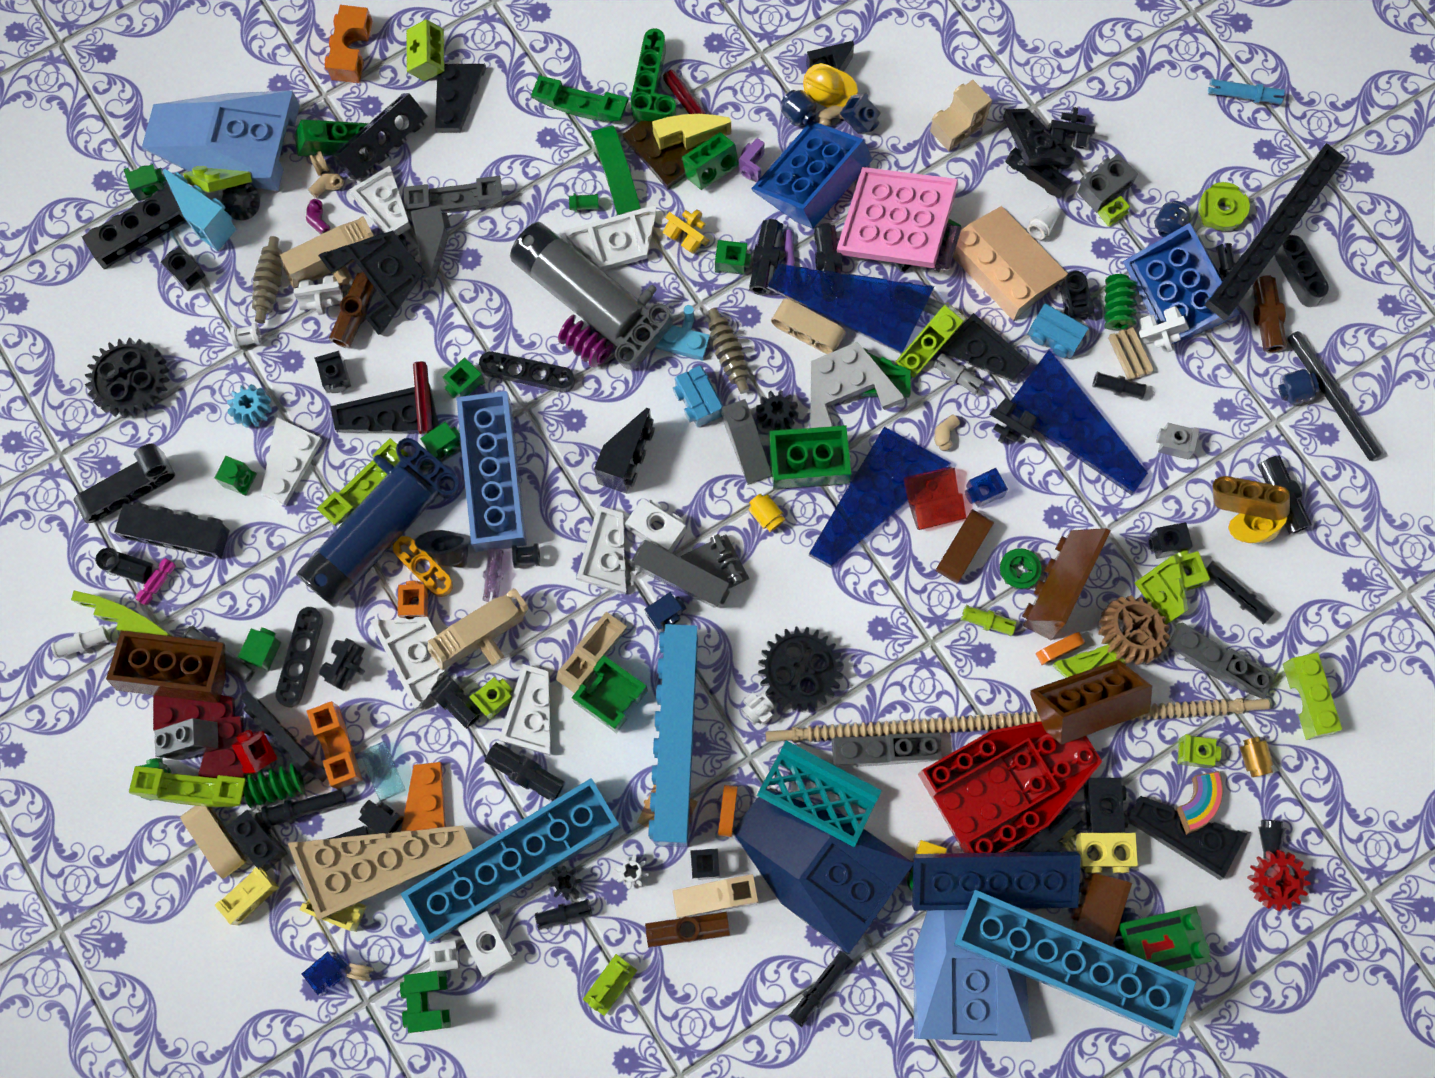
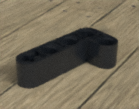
[73,443,175,524]

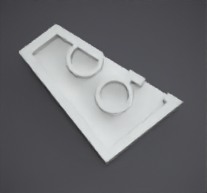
[576,505,626,594]
[499,664,551,756]

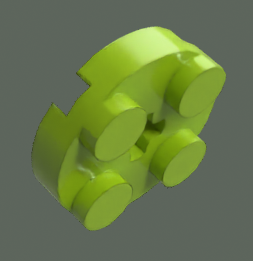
[1198,182,1250,231]

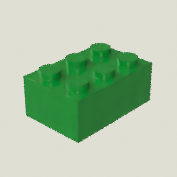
[769,425,851,489]

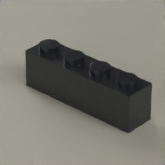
[114,502,230,559]

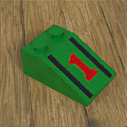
[1119,906,1212,972]

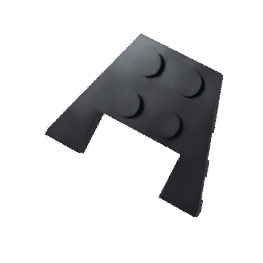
[318,230,425,335]

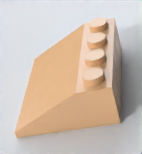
[947,206,1068,321]

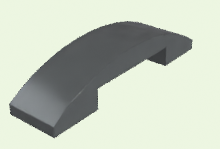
[404,176,503,213]

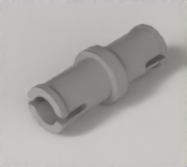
[933,354,984,395]

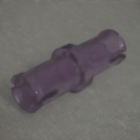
[482,548,504,602]

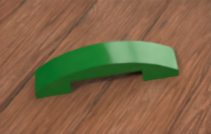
[531,75,629,121]
[590,125,641,215]

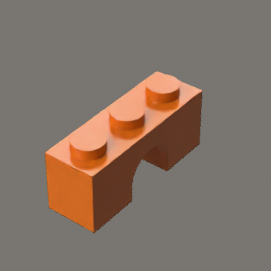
[324,5,373,83]
[306,701,363,790]

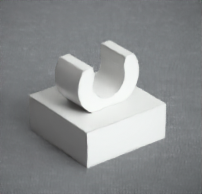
[428,940,460,971]

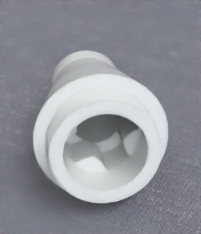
[1027,204,1061,240]

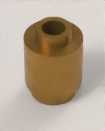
[1239,736,1274,777]

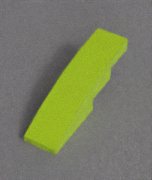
[71,590,172,636]

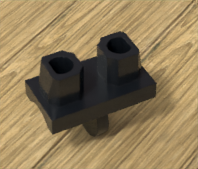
[1048,107,1096,149]
[989,398,1038,443]
[319,638,365,691]

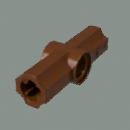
[329,272,376,348]
[1252,275,1287,353]
[645,912,730,948]

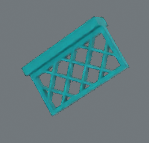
[756,740,882,847]

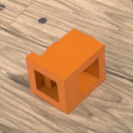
[398,580,429,619]

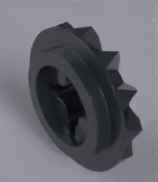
[220,183,260,221]

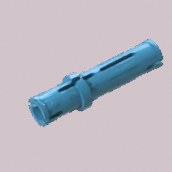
[1208,78,1285,105]

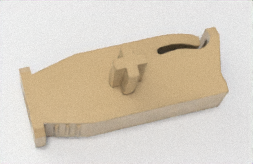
[280,216,374,288]
[428,588,528,670]

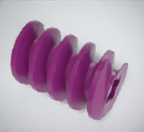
[558,314,614,368]

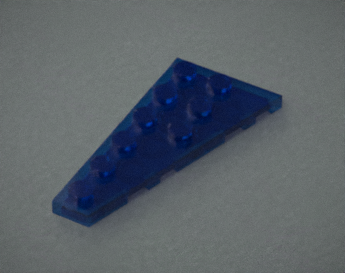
[767,264,935,354]
[1011,349,1148,495]
[809,426,951,568]

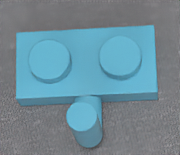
[655,305,710,361]

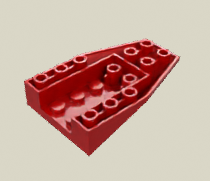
[918,721,1102,853]

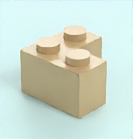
[930,80,992,151]

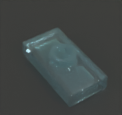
[359,741,406,801]

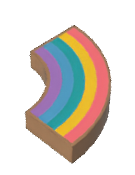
[1177,771,1223,835]

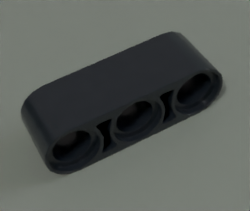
[1275,235,1329,307]

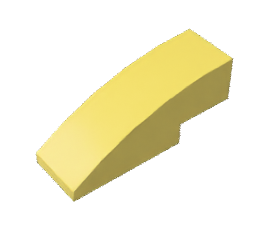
[652,114,731,150]

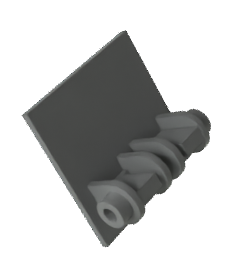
[680,534,750,590]

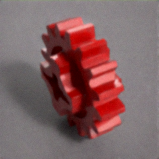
[1247,850,1311,911]

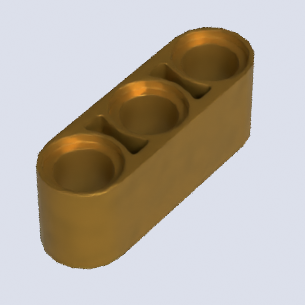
[1212,476,1290,520]

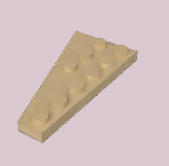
[288,825,473,920]

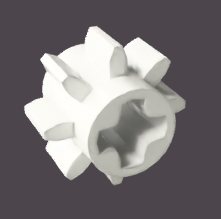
[741,692,775,725]
[615,855,649,889]

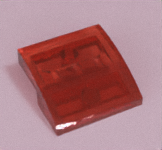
[904,466,966,530]

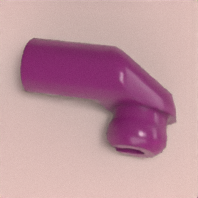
[306,199,330,234]

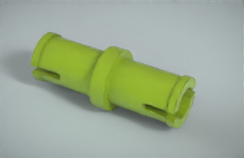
[961,604,1016,636]

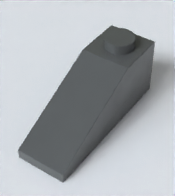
[411,205,451,288]
[721,399,772,485]

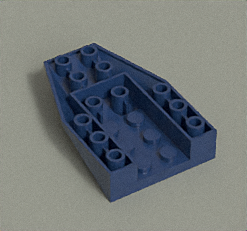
[732,789,913,955]

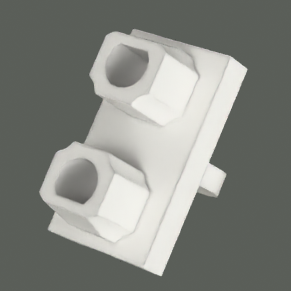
[294,275,344,315]
[1139,307,1189,352]

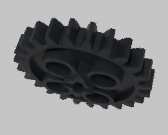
[85,338,170,418]
[758,626,844,713]

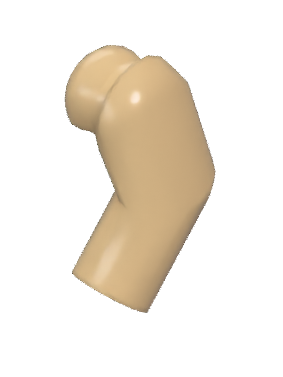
[818,106,845,127]
[308,174,344,198]
[934,414,960,451]

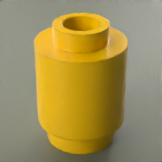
[748,493,786,532]

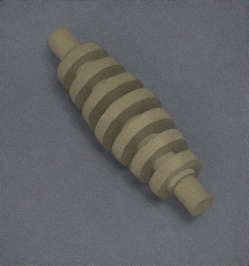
[252,236,282,324]
[708,308,749,394]

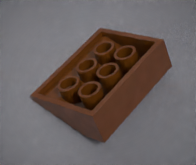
[1022,528,1111,640]

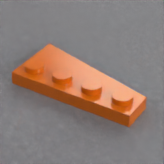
[401,762,448,873]

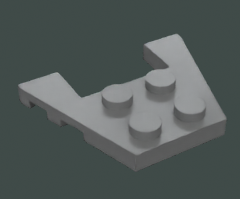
[810,342,906,428]

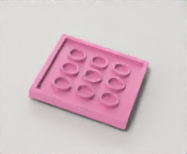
[837,167,958,268]

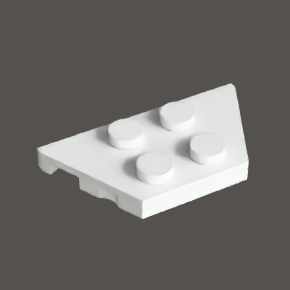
[564,205,656,271]
[370,617,451,710]

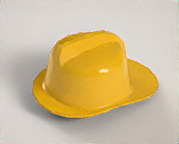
[803,63,858,108]
[1228,513,1287,543]

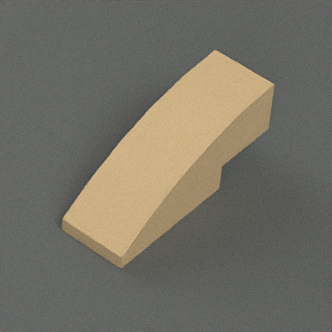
[556,612,627,693]

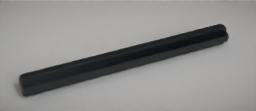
[1287,331,1383,461]

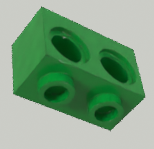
[682,132,739,190]

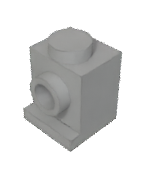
[1156,423,1200,460]

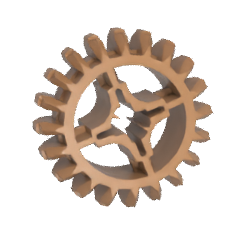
[1098,595,1170,666]

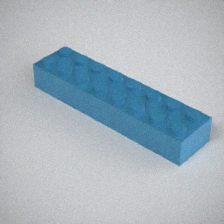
[648,624,698,847]
[401,778,621,943]
[954,890,1196,1039]

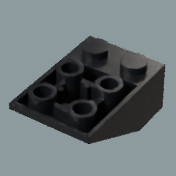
[594,408,655,494]

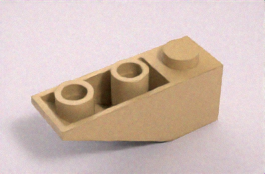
[672,874,758,918]

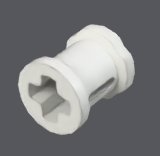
[230,323,262,349]

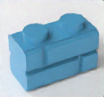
[1027,303,1089,359]
[673,365,723,428]

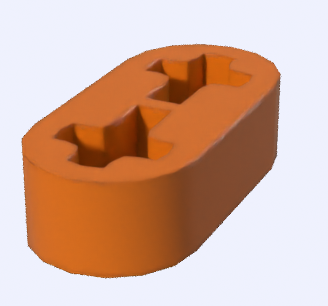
[1035,632,1086,665]
[718,785,738,837]

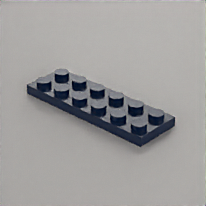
[912,851,1081,911]

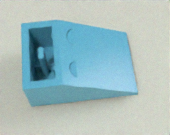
[163,169,237,251]

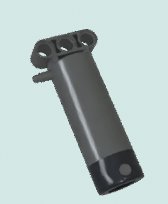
[510,222,674,370]

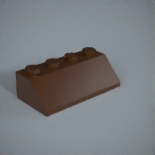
[106,630,226,703]
[1030,660,1152,744]
[1070,873,1132,946]

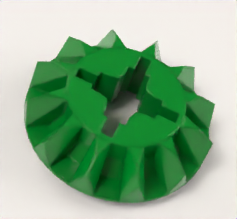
[999,548,1041,589]

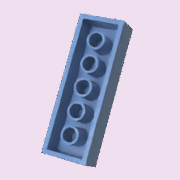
[456,391,527,552]

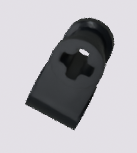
[1060,271,1094,319]

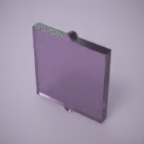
[926,224,962,272]

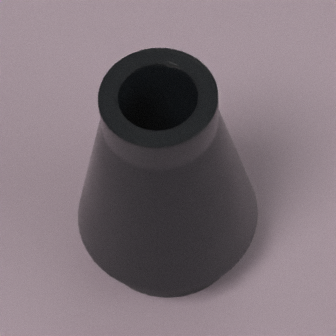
[1258,820,1286,859]

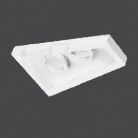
[349,165,411,235]
[261,417,323,506]

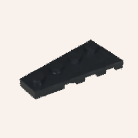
[239,690,328,782]
[1128,796,1247,880]

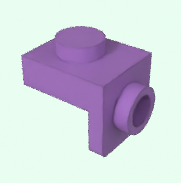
[739,138,765,182]

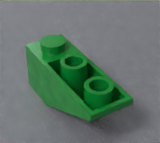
[294,119,368,157]

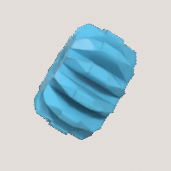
[227,384,272,428]

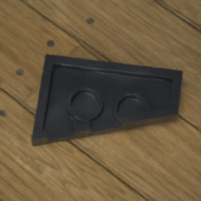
[435,63,486,133]
[1003,108,1074,166]
[939,313,1030,382]

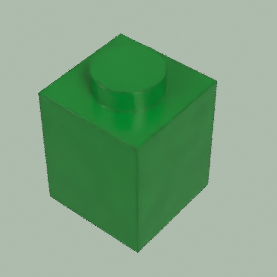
[238,627,282,671]

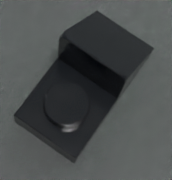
[806,41,854,72]

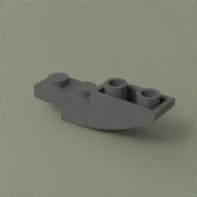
[1167,623,1276,699]
[831,733,942,767]

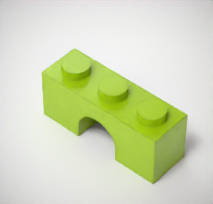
[1282,652,1342,740]

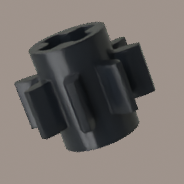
[548,866,583,901]

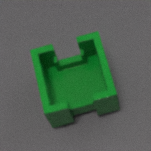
[572,655,648,734]
[400,970,451,1033]

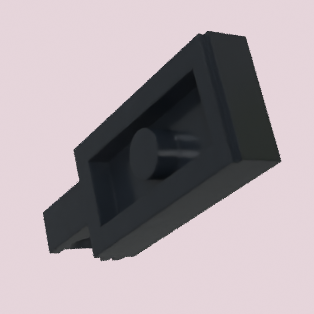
[1005,147,1072,199]

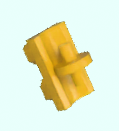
[663,209,710,254]

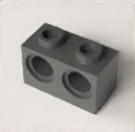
[1077,153,1138,213]
[155,718,219,760]

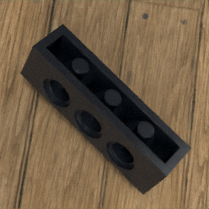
[332,93,428,180]
[81,187,187,269]

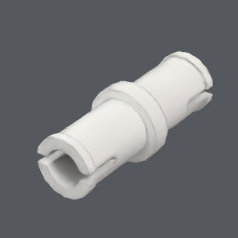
[51,626,110,659]

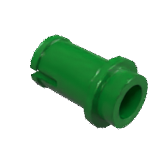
[569,193,599,213]

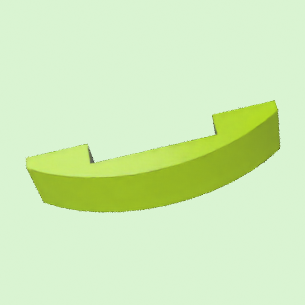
[316,438,409,527]
[129,766,246,807]

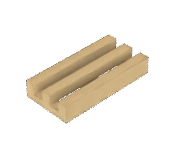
[1108,326,1153,381]

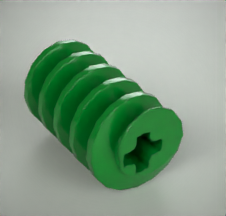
[1104,274,1137,330]
[244,763,305,808]

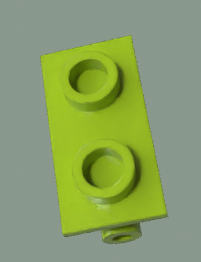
[583,954,638,1016]

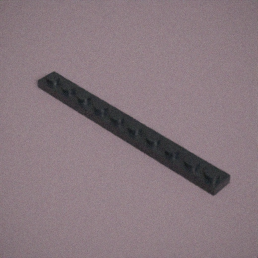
[1204,143,1346,321]

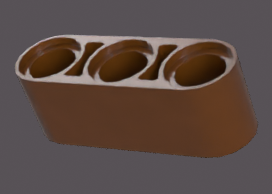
[935,509,995,584]

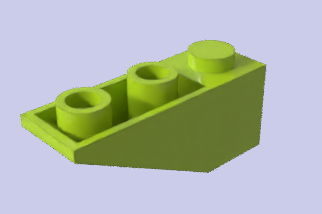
[895,302,966,378]

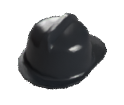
[415,530,471,568]

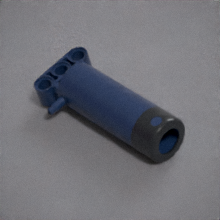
[296,438,459,607]

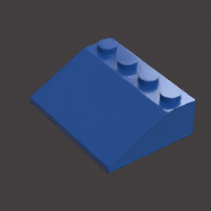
[751,121,873,229]
[1123,223,1241,345]

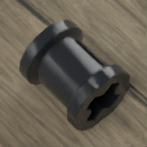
[512,543,541,568]

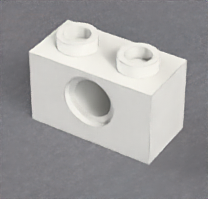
[625,498,686,553]
[457,911,516,977]

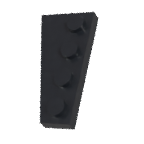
[330,384,439,433]

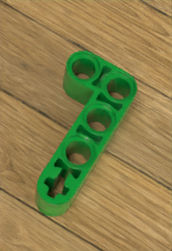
[631,28,676,122]

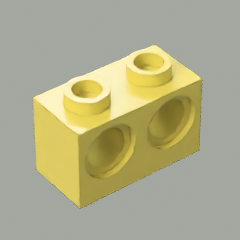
[1075,833,1138,873]

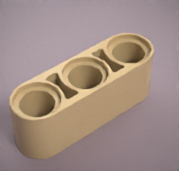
[771,299,846,354]
[180,806,247,879]

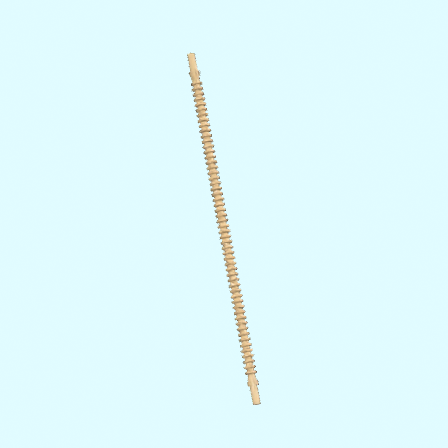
[765,698,1270,743]

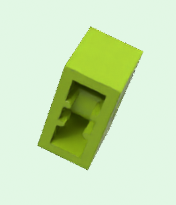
[406,19,444,81]

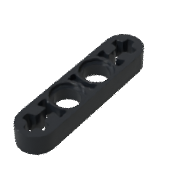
[479,351,575,392]
[275,607,323,708]

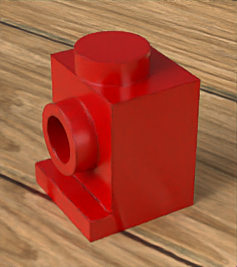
[232,729,278,773]

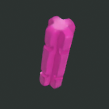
[135,558,176,605]

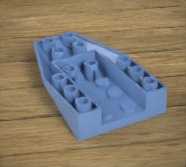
[142,90,300,191]
[913,910,1032,1042]

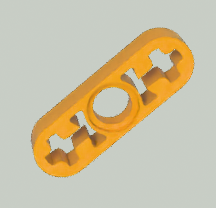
[393,536,453,597]

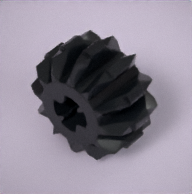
[756,390,799,431]

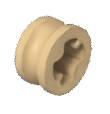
[310,151,330,176]
[346,963,374,982]

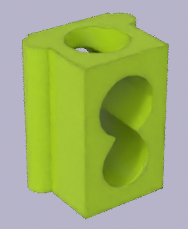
[1098,196,1130,227]

